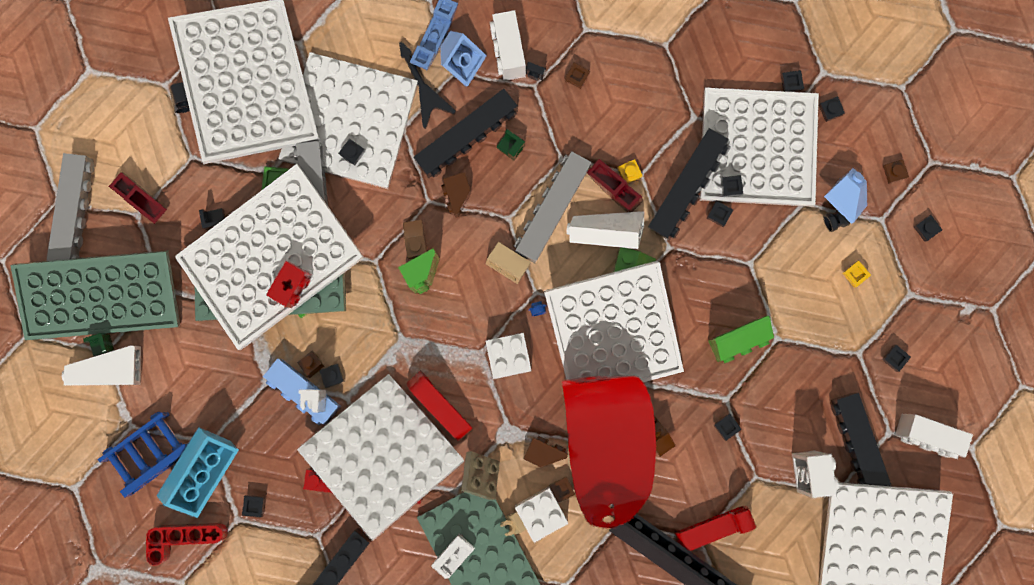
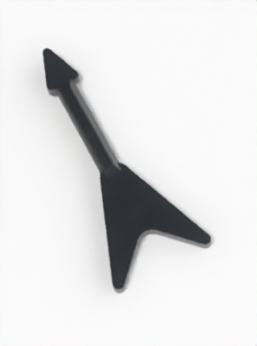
[399,42,456,129]

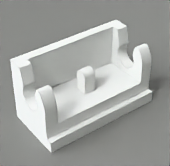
[299,389,326,412]
[431,534,475,579]

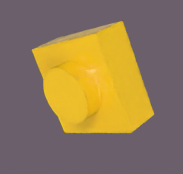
[617,159,643,184]
[842,260,871,288]

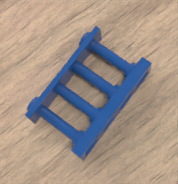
[97,411,189,498]

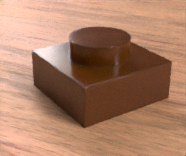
[565,62,590,89]
[883,159,909,184]
[297,351,324,378]
[549,476,575,503]

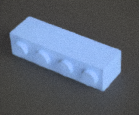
[263,358,341,425]

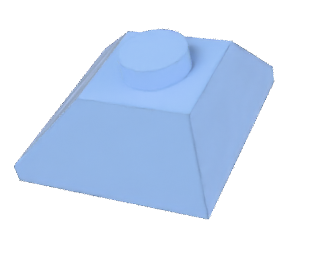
[440,31,487,87]
[824,168,867,224]

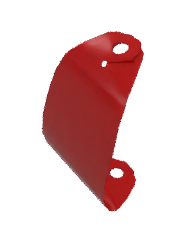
[562,376,656,529]

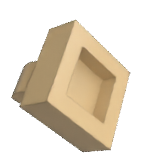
[500,512,527,536]

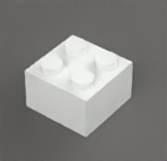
[486,333,531,379]
[515,486,569,543]

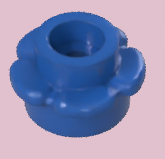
[528,301,547,316]

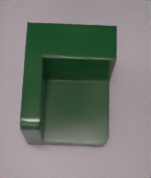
[497,129,525,161]
[83,333,115,357]

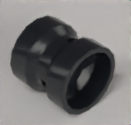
[823,210,850,232]

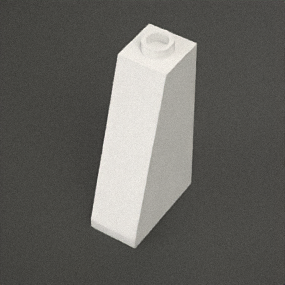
[567,211,644,249]
[62,346,141,385]

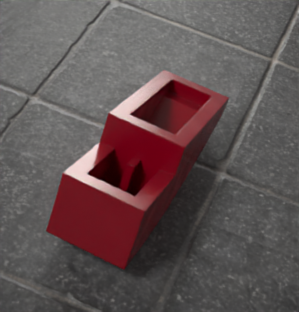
[586,159,643,212]
[108,172,167,224]

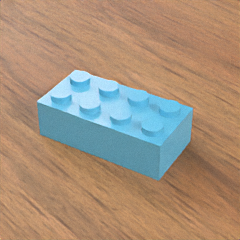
[156,427,239,518]

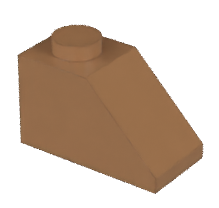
[403,219,427,260]

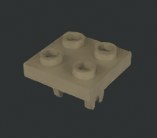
[461,451,500,500]

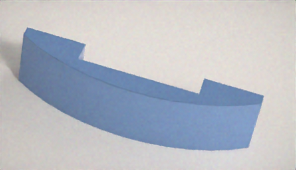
[410,0,458,70]

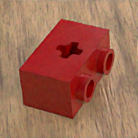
[266,261,312,308]

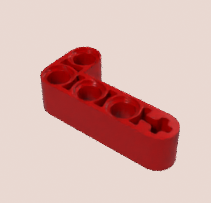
[406,370,473,441]
[675,506,757,551]
[146,523,228,566]

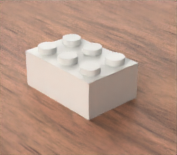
[490,10,526,81]
[895,414,973,459]
[792,451,839,498]

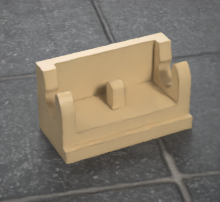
[486,242,531,284]

